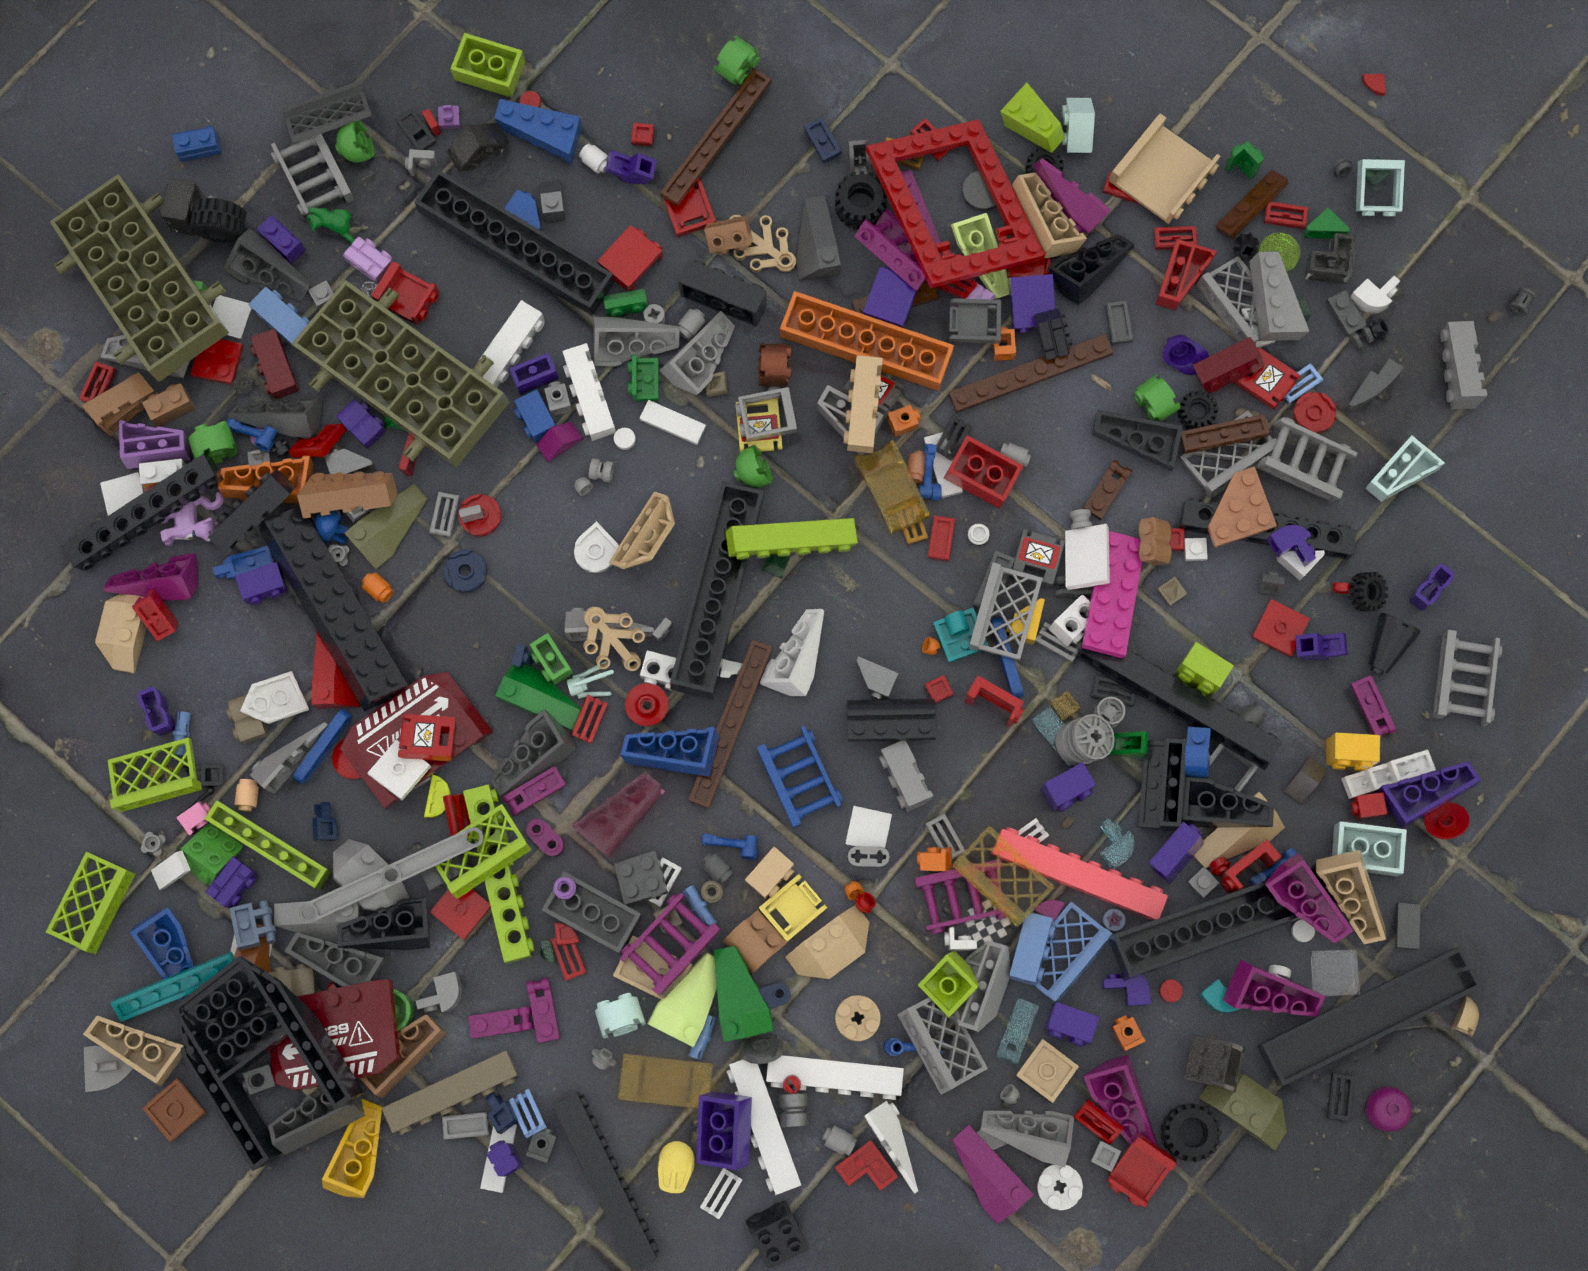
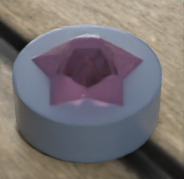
[1102,909,1125,932]

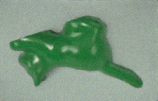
[307,207,356,245]

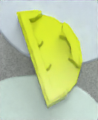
[424,774,451,818]

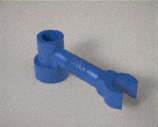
[226,418,277,452]
[917,443,942,501]
[701,834,759,860]
[1248,847,1307,886]
[883,1038,944,1056]

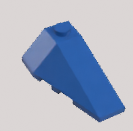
[130,907,194,1001]

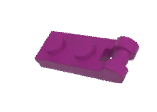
[1350,675,1396,738]
[503,766,566,817]
[526,977,560,1044]
[468,1007,533,1039]

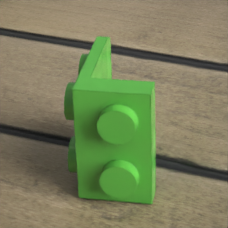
[180,823,242,886]

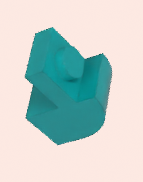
[1198,979,1239,1013]

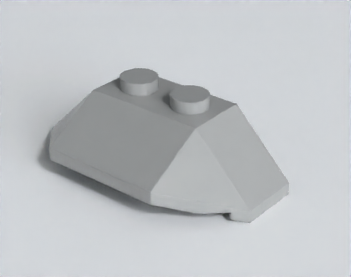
[332,839,409,912]
[955,940,1011,1032]

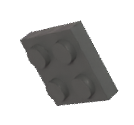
[614,850,668,906]

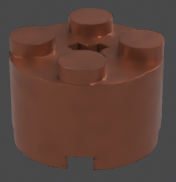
[758,343,791,387]

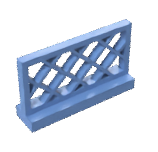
[1035,902,1113,1003]

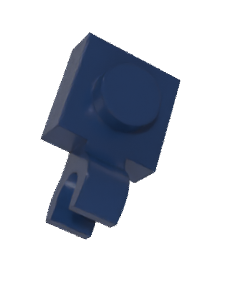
[511,643,533,668]
[312,802,337,841]
[486,1092,518,1134]

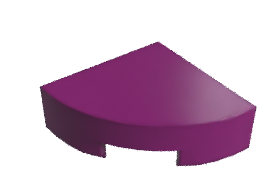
[1034,900,1065,922]

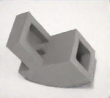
[416,972,462,1013]

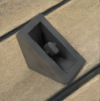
[848,138,871,177]
[1283,757,1327,805]

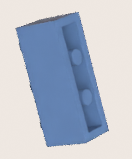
[248,287,310,351]
[1009,911,1056,986]

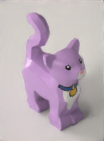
[160,492,224,546]

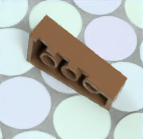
[297,471,398,518]
[360,1014,447,1098]

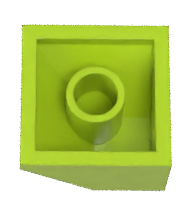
[918,950,979,1017]

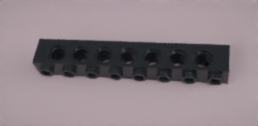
[62,454,224,571]
[1179,498,1357,560]

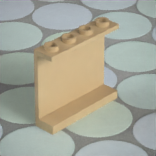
[1108,113,1221,224]

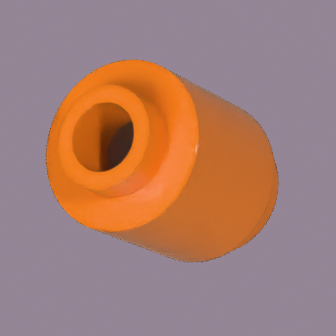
[362,572,394,604]

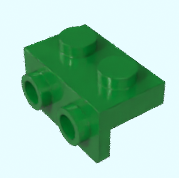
[1225,141,1265,180]
[604,289,648,317]
[628,355,659,401]

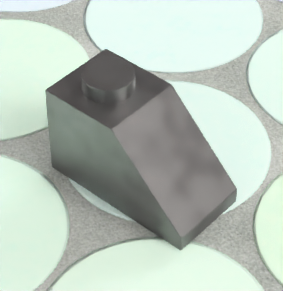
[540,180,566,223]
[324,449,376,474]
[856,656,899,700]

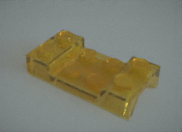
[855,440,929,535]
[618,1054,714,1108]

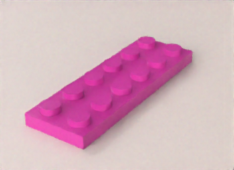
[1081,531,1142,659]

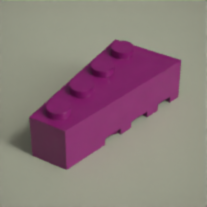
[1222,959,1326,1017]

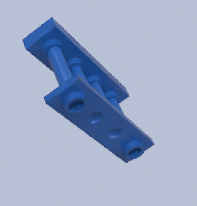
[757,726,843,829]

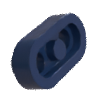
[758,983,791,1009]

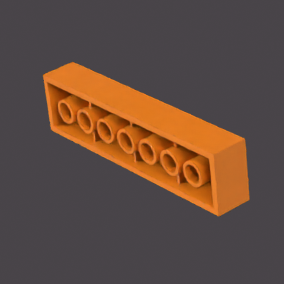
[780,291,954,391]

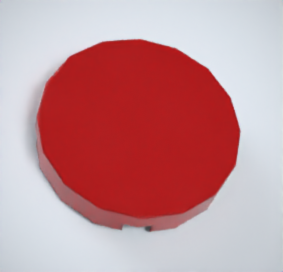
[1293,392,1336,434]
[458,494,502,537]

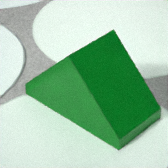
[1303,208,1349,239]
[1109,731,1148,759]

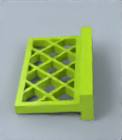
[108,738,202,812]
[435,804,532,899]
[46,852,136,955]

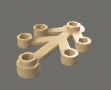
[729,215,796,273]
[583,607,645,671]

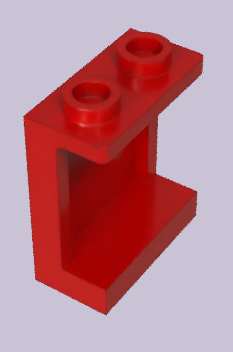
[597,225,663,292]
[371,261,439,326]
[964,676,1025,728]
[1220,840,1282,893]
[1107,1133,1177,1208]

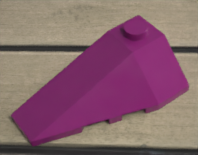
[103,553,198,601]
[1265,853,1353,943]
[1084,1054,1157,1145]
[952,1124,1034,1224]

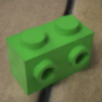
[529,633,573,685]

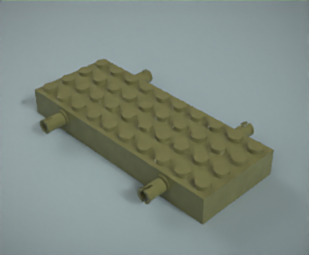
[50,174,229,382]
[292,280,510,468]

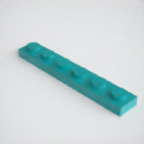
[111,951,235,1022]

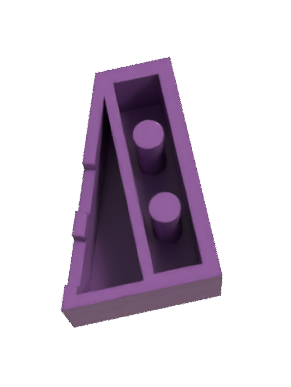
[119,420,191,469]

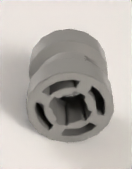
[589,458,614,483]

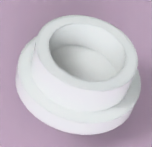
[968,524,989,545]

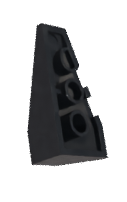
[337,896,430,950]

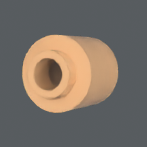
[234,779,259,812]

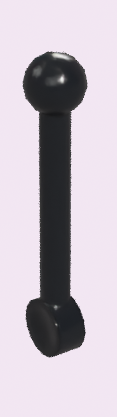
[177,787,215,817]

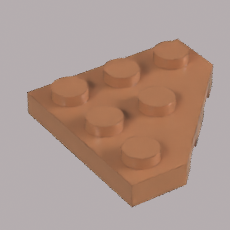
[1207,467,1277,548]

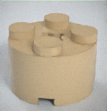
[835,995,880,1042]

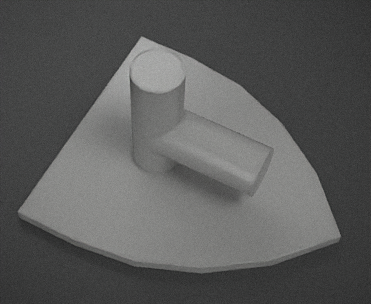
[84,1046,133,1092]

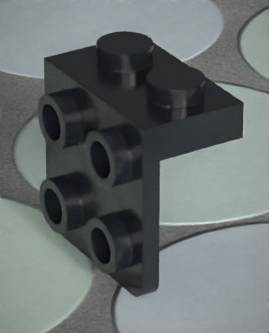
[745,1200,808,1268]

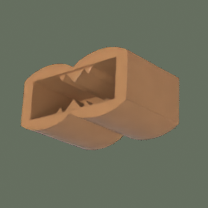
[1139,517,1172,566]

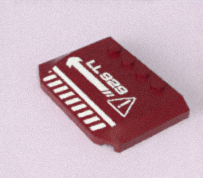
[340,672,493,810]
[270,979,401,1091]

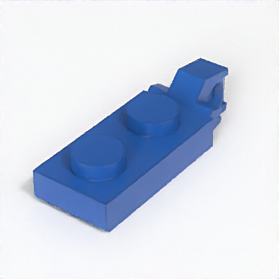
[212,546,274,579]

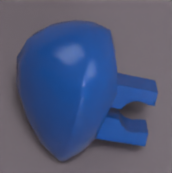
[314,510,350,544]

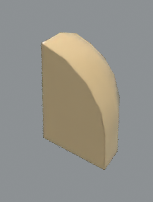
[1451,996,1479,1037]

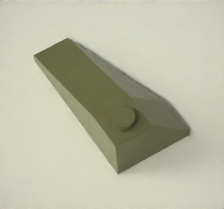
[345,484,428,570]

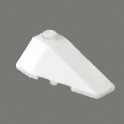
[759,609,824,696]
[864,1101,918,1194]

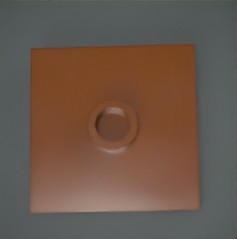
[142,1078,207,1143]

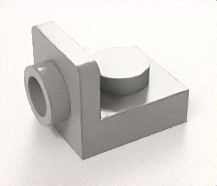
[405,149,438,176]
[308,280,334,310]

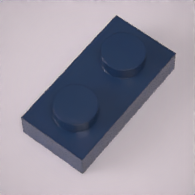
[804,117,842,163]

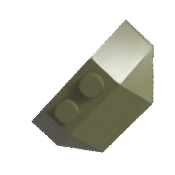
[1198,1074,1287,1151]

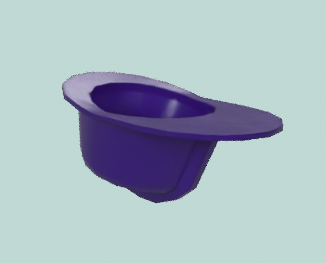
[1162,335,1209,375]

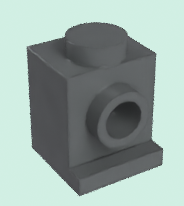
[525,1128,558,1163]

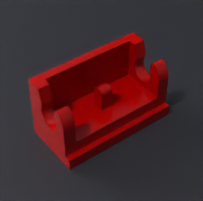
[132,588,179,642]

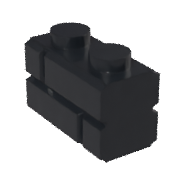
[1034,309,1072,360]

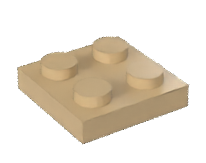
[1016,1039,1079,1103]

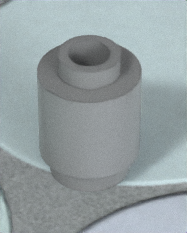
[677,308,706,341]
[1000,443,1031,467]
[822,1125,857,1156]

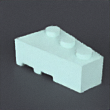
[1365,436,1445,502]

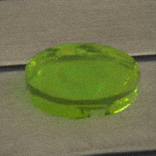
[1258,232,1301,272]

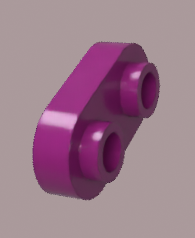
[526,819,564,857]

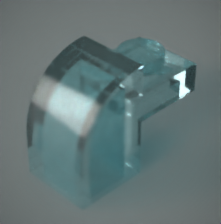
[1099,818,1134,870]

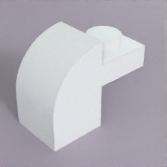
[1350,276,1400,314]

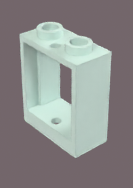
[1356,159,1405,216]

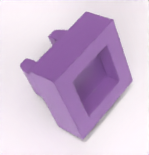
[438,105,460,129]

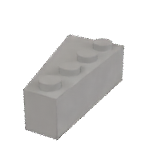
[1249,252,1310,341]
[1440,321,1488,409]

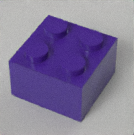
[1040,762,1096,813]
[1044,1002,1099,1047]

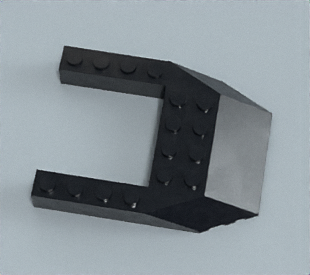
[175,956,364,1171]

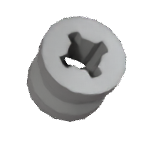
[644,304,665,324]
[1069,509,1092,530]

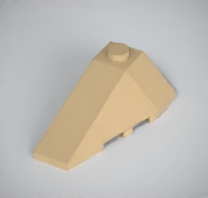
[1194,792,1285,868]

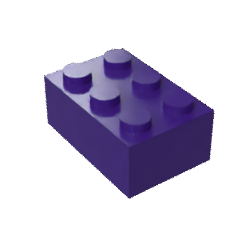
[696,1091,752,1170]

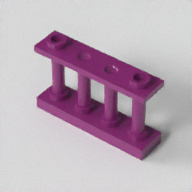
[854,209,941,291]
[914,859,1014,935]
[619,893,721,996]

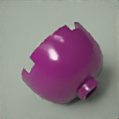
[1365,1087,1412,1132]

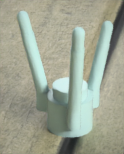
[567,661,614,699]

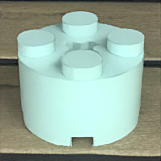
[595,993,646,1038]

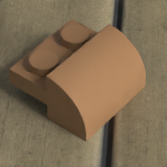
[723,910,788,975]

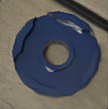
[444,550,487,593]

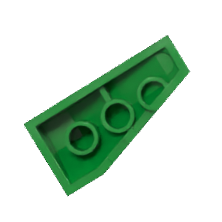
[495,664,586,733]

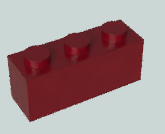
[250,328,300,399]
[1192,337,1264,394]

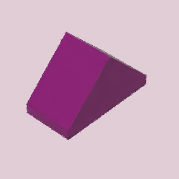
[536,422,583,463]

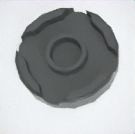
[962,170,996,211]
[739,1033,784,1064]

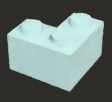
[1062,98,1095,153]

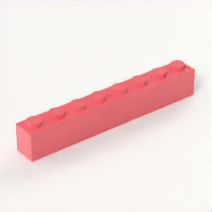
[991,827,1168,921]

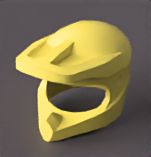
[658,1141,695,1193]

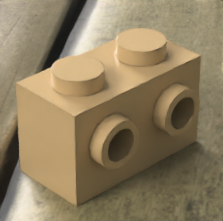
[745,847,795,899]

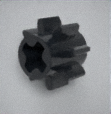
[1233,233,1260,260]

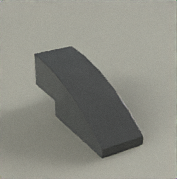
[1344,358,1404,413]

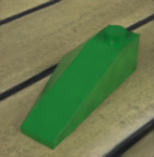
[714,946,774,1042]

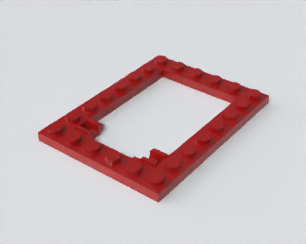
[866,119,1045,288]

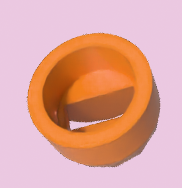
[922,637,940,655]
[844,881,864,900]

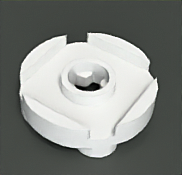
[1037,1164,1083,1210]

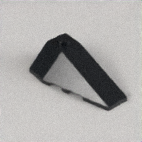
[1048,234,1134,305]
[1183,777,1274,828]

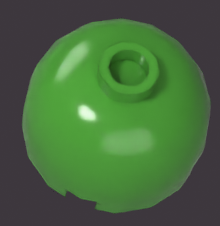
[335,120,374,163]
[734,445,773,489]

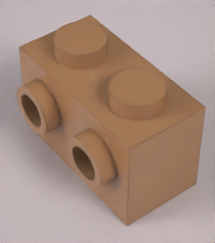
[704,216,753,255]
[142,383,196,427]

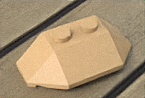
[609,492,675,569]
[95,594,147,674]
[785,905,869,979]

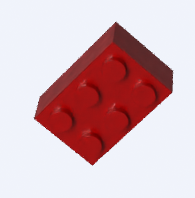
[944,435,1023,509]

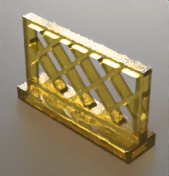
[952,826,1054,927]

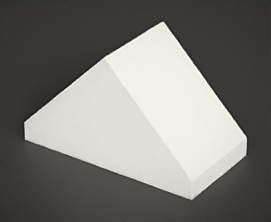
[1277,550,1324,581]

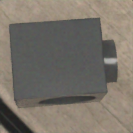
[242,1064,280,1095]

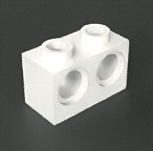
[1049,595,1090,647]
[640,651,676,691]

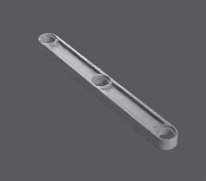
[298,827,484,923]

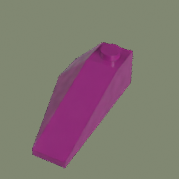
[1033,158,1111,235]

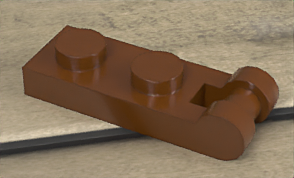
[1083,459,1132,520]

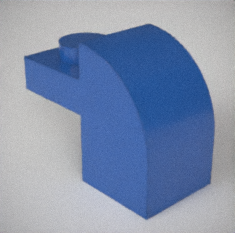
[1185,727,1211,778]

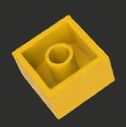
[1326,733,1380,771]

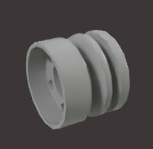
[1056,714,1115,766]

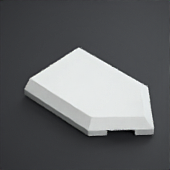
[240,671,309,724]

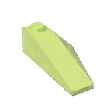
[951,213,1009,299]
[647,953,717,1047]

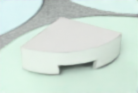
[720,659,743,678]

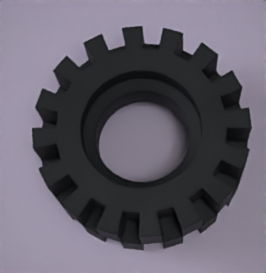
[1025,148,1064,176]
[1178,390,1218,429]
[1348,572,1388,611]

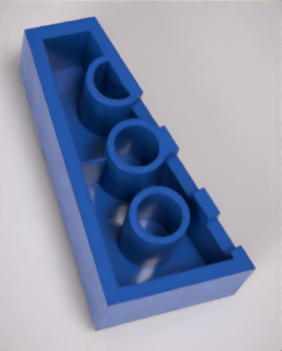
[494,99,582,164]
[621,727,719,777]

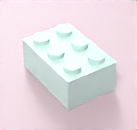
[1332,821,1407,876]

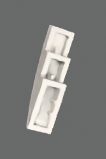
[1341,750,1436,799]

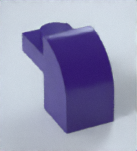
[605,150,657,184]
[1266,525,1316,567]
[1296,633,1348,660]
[1101,974,1151,1006]

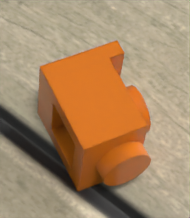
[993,327,1016,361]
[887,404,921,437]
[917,847,952,871]
[1111,1015,1145,1051]

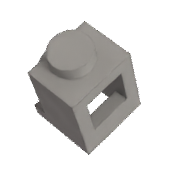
[544,381,572,417]

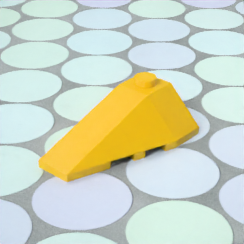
[322,1099,382,1198]

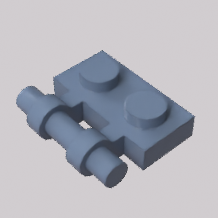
[229,900,277,951]

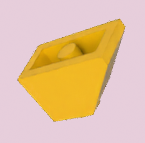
[1006,598,1045,645]

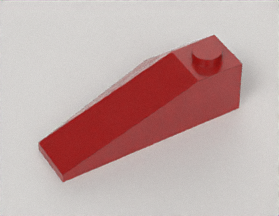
[312,631,360,709]

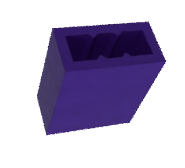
[863,267,918,328]
[1008,274,1055,333]
[1149,822,1204,884]

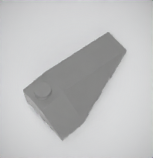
[565,608,654,642]
[250,722,328,794]

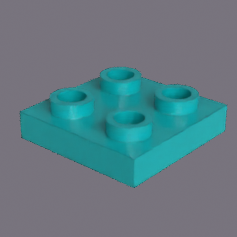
[933,607,989,664]

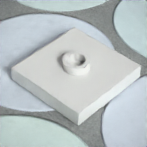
[368,740,431,800]

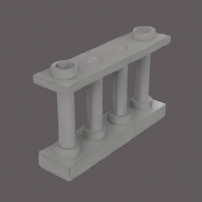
[271,126,355,216]
[1257,417,1357,502]
[1433,630,1502,727]

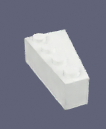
[563,343,616,441]

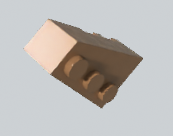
[82,372,157,436]

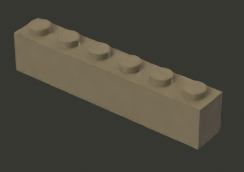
[382,1050,520,1135]

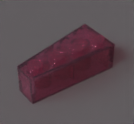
[571,772,665,858]

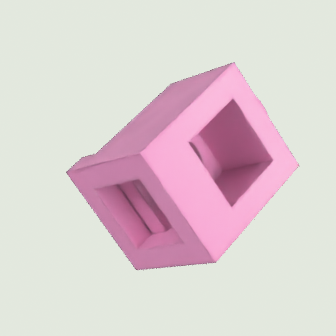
[176,801,211,835]

